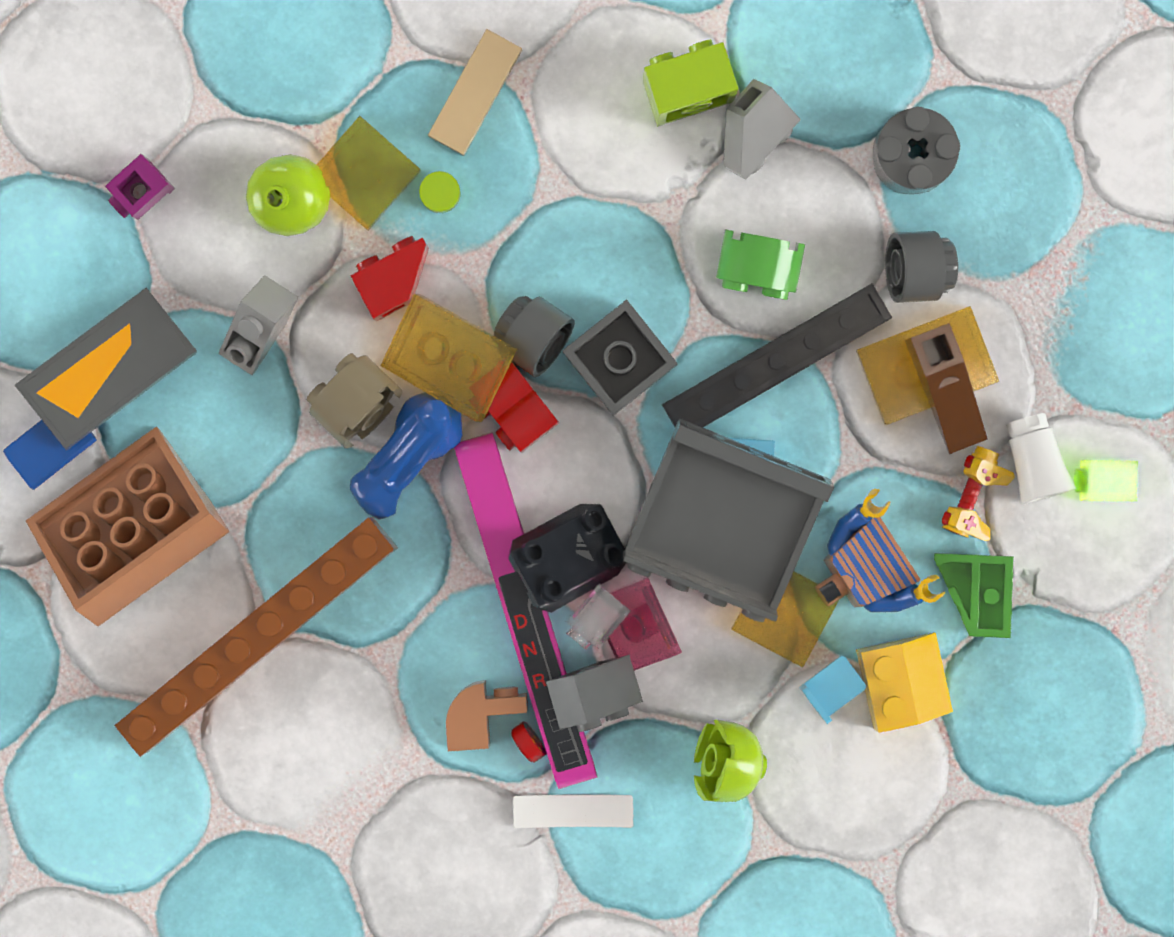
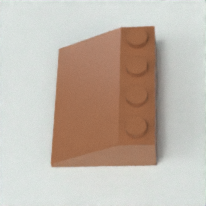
[26,427,230,626]

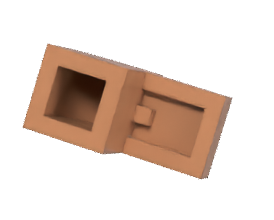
[446,680,528,752]

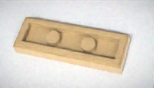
[428,29,522,156]

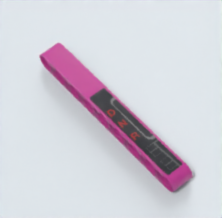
[454,432,598,789]

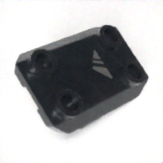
[508,504,627,613]

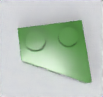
[934,553,1014,638]

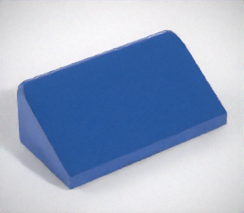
[3,420,97,490]

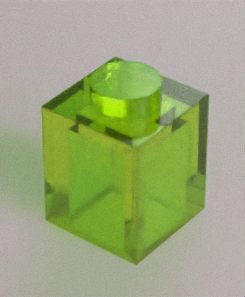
[1074,460,1138,502]

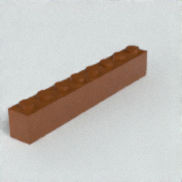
[114,517,398,757]

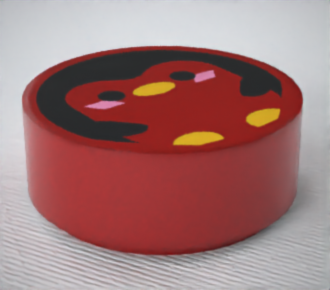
[511,721,547,763]

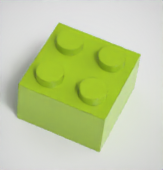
[643,39,738,127]

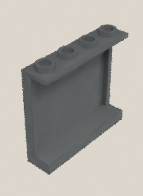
[623,418,834,622]

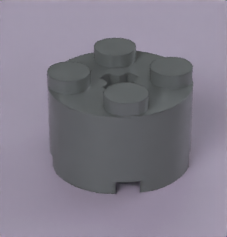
[873,106,960,194]

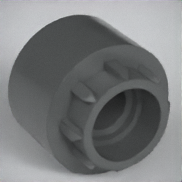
[885,231,958,303]
[494,296,575,377]

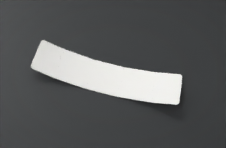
[513,794,633,828]

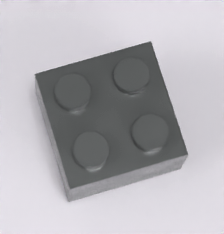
[562,299,678,416]

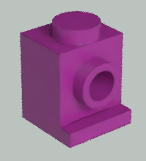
[105,154,175,220]

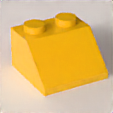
[856,632,953,733]

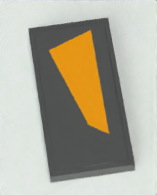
[15,288,197,451]

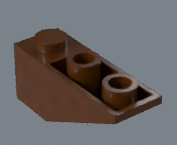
[905,323,988,454]

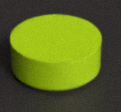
[419,171,461,213]

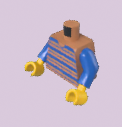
[815,489,945,612]

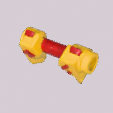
[942,446,1015,541]

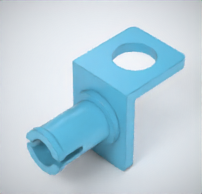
[799,656,866,724]

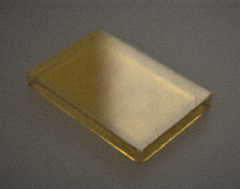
[380,293,517,422]
[856,306,1000,426]

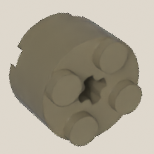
[306,353,402,449]

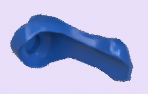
[350,392,463,519]

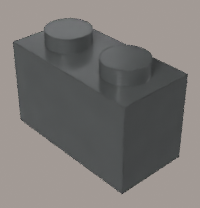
[546,655,643,732]

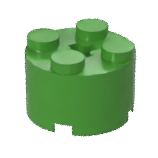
[716,229,806,300]

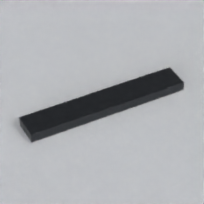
[662,283,892,427]

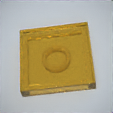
[316,116,421,231]
[731,571,839,668]

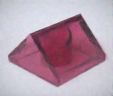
[590,576,682,671]

